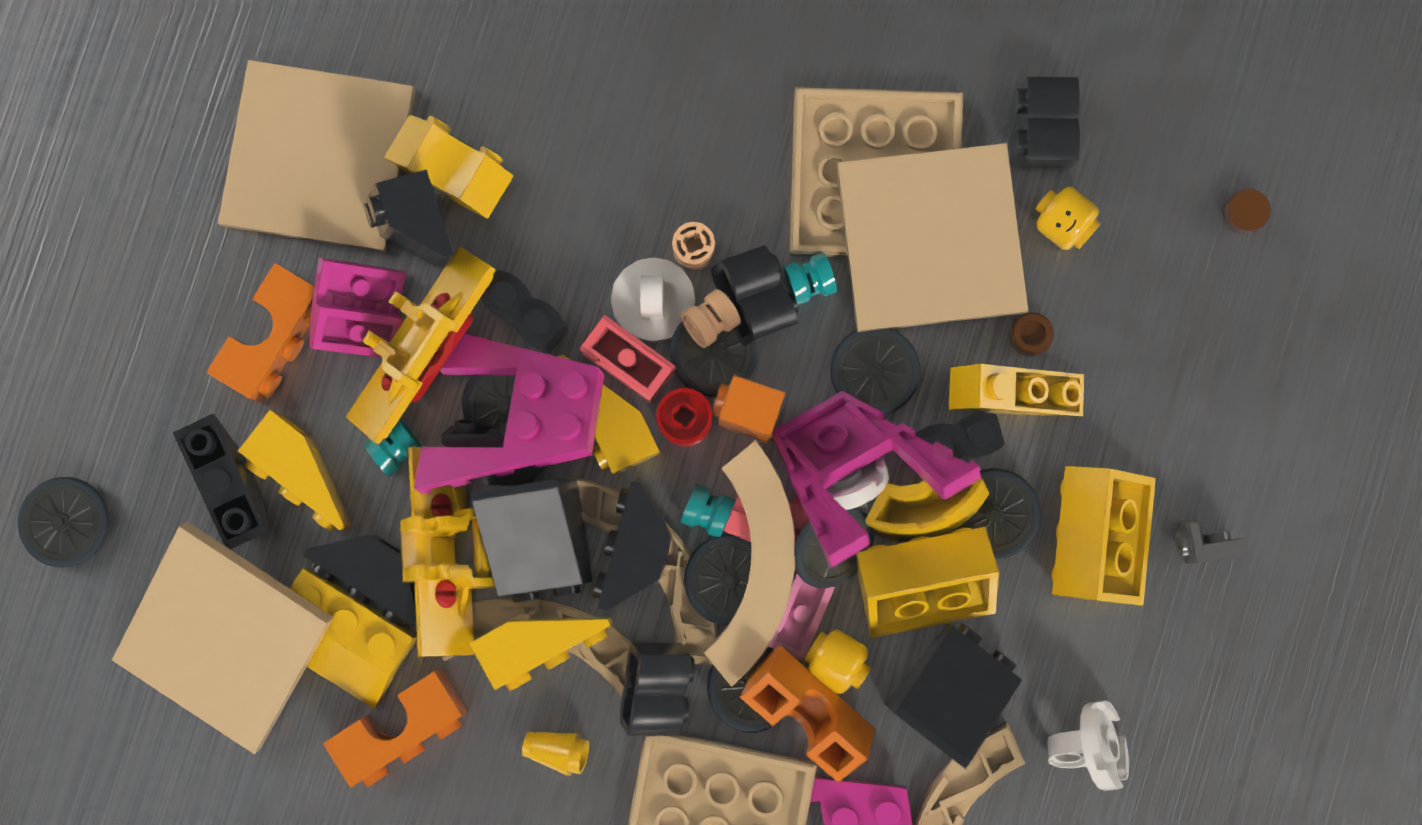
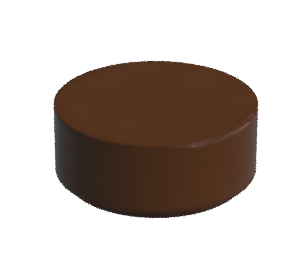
[1224,189,1271,233]
[1009,312,1054,356]

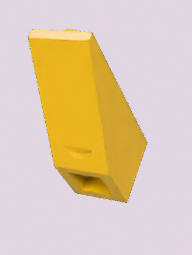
[558,354,661,475]
[949,364,1084,417]
[238,410,353,532]
[469,617,613,691]

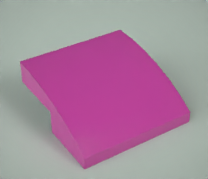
[310,257,406,358]

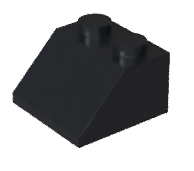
[363,169,453,266]

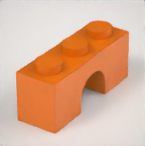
[206,263,314,403]
[713,375,785,444]
[740,644,876,782]
[322,668,468,788]

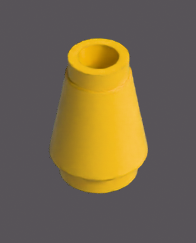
[522,731,589,776]

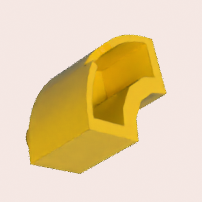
[384,115,514,219]
[865,478,989,541]

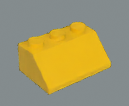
[1051,466,1156,606]
[856,527,999,638]
[290,568,417,709]

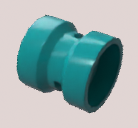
[783,252,837,306]
[364,419,423,477]
[680,483,736,537]

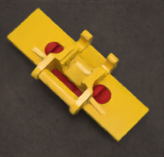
[346,246,496,444]
[400,447,496,657]

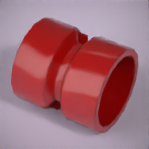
[656,388,713,447]

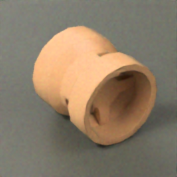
[672,222,715,271]
[680,289,741,349]

